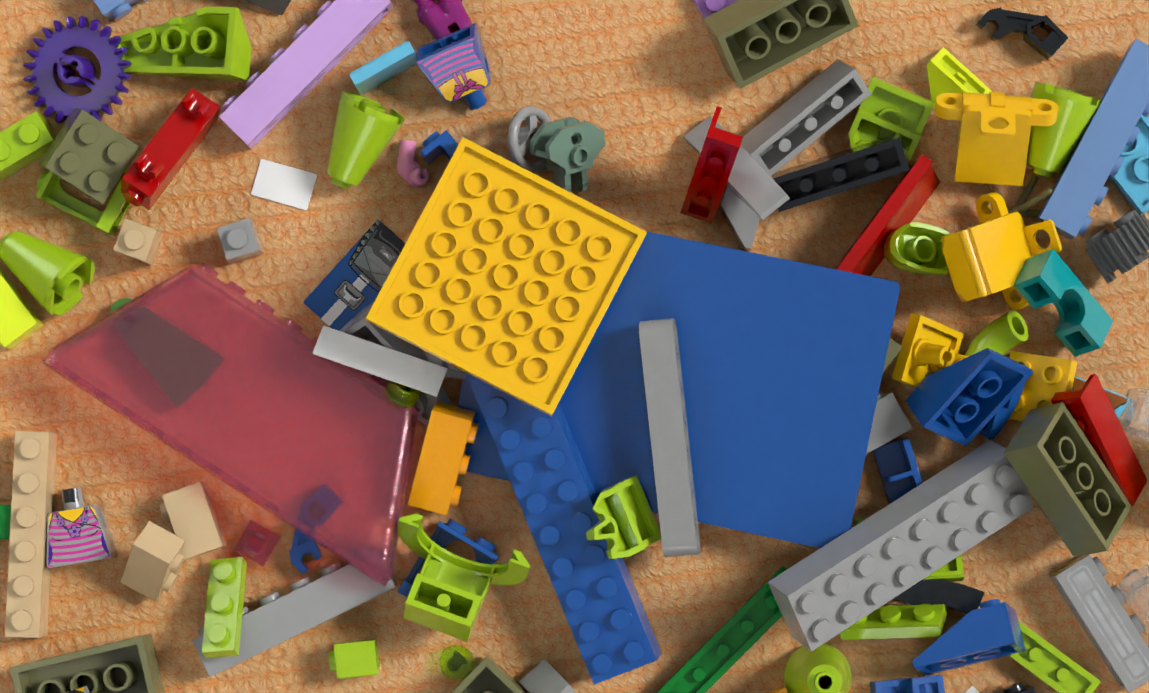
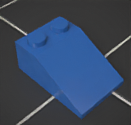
[905,348,1033,446]
[912,599,1026,675]

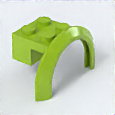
[398,513,530,642]

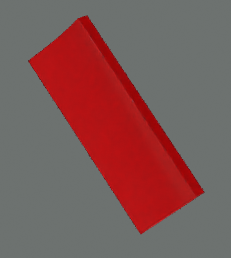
[835,154,941,276]

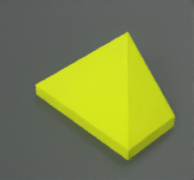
[927,47,992,108]

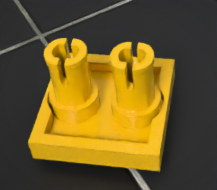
[892,313,969,388]

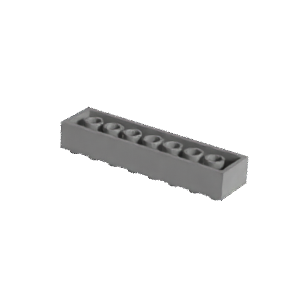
[768,440,1034,651]

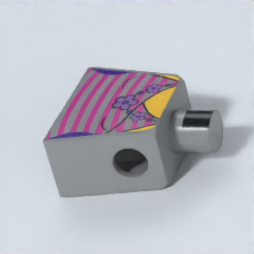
[47,487,117,568]

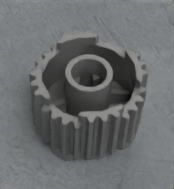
[1085,210,1149,284]

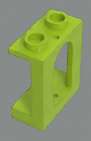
[36,167,131,236]

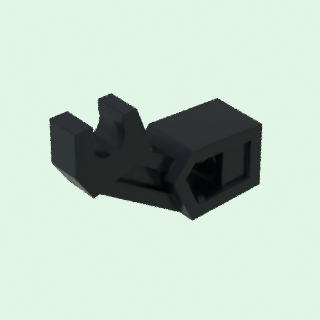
[976,7,1068,60]

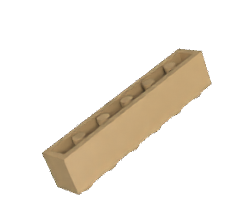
[5,431,57,638]

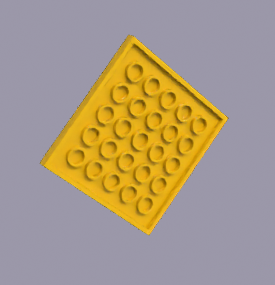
[366,137,647,417]

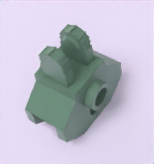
[530,117,605,193]

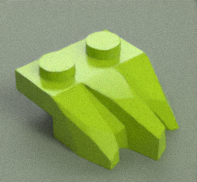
[849,76,935,160]
[586,475,661,559]

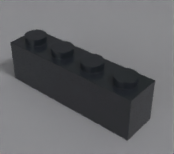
[771,133,911,212]

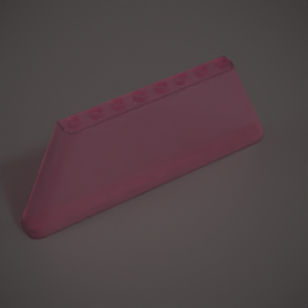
[41,262,419,588]

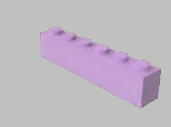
[219,0,393,149]

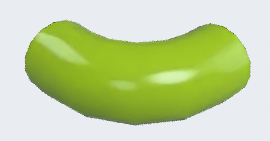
[965,310,1029,356]

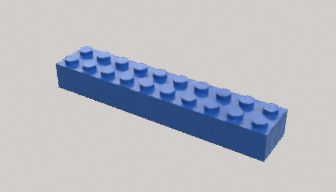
[465,372,662,685]

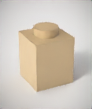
[113,218,163,265]

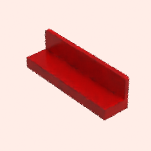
[680,106,743,224]
[1051,374,1147,506]

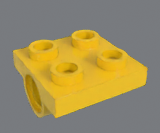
[1008,351,1077,422]

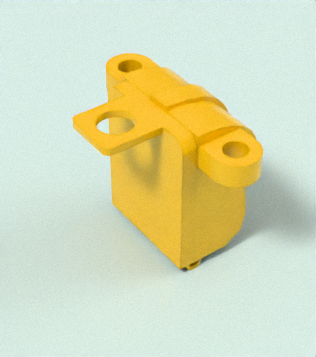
[935,91,1059,186]
[941,192,1062,310]

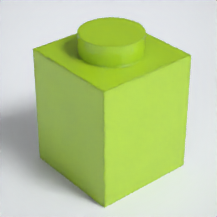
[329,639,380,679]

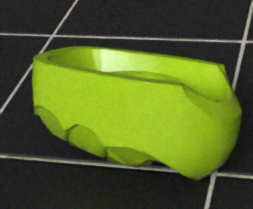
[883,222,950,275]

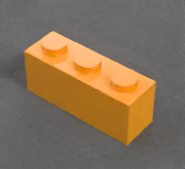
[408,401,479,516]

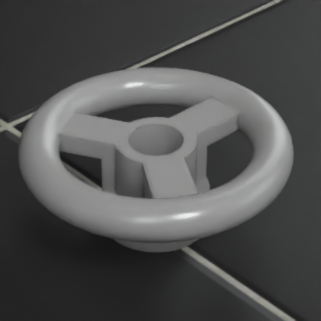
[507,106,552,174]

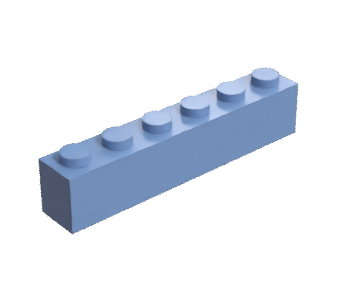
[1035,39,1149,240]

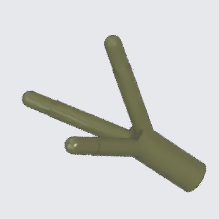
[1008,176,1053,217]

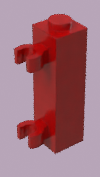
[121,88,220,210]

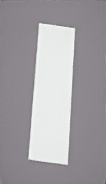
[312,326,448,397]

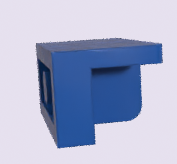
[873,438,923,504]

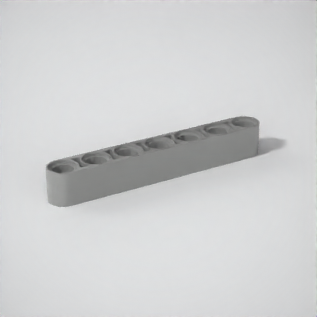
[639,318,700,557]

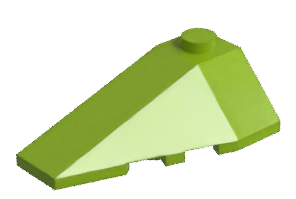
[117,7,252,81]

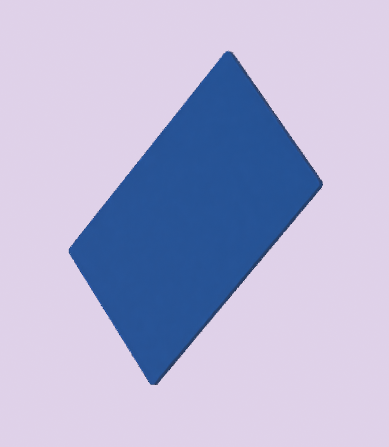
[457,231,900,548]

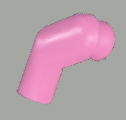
[396,140,429,187]

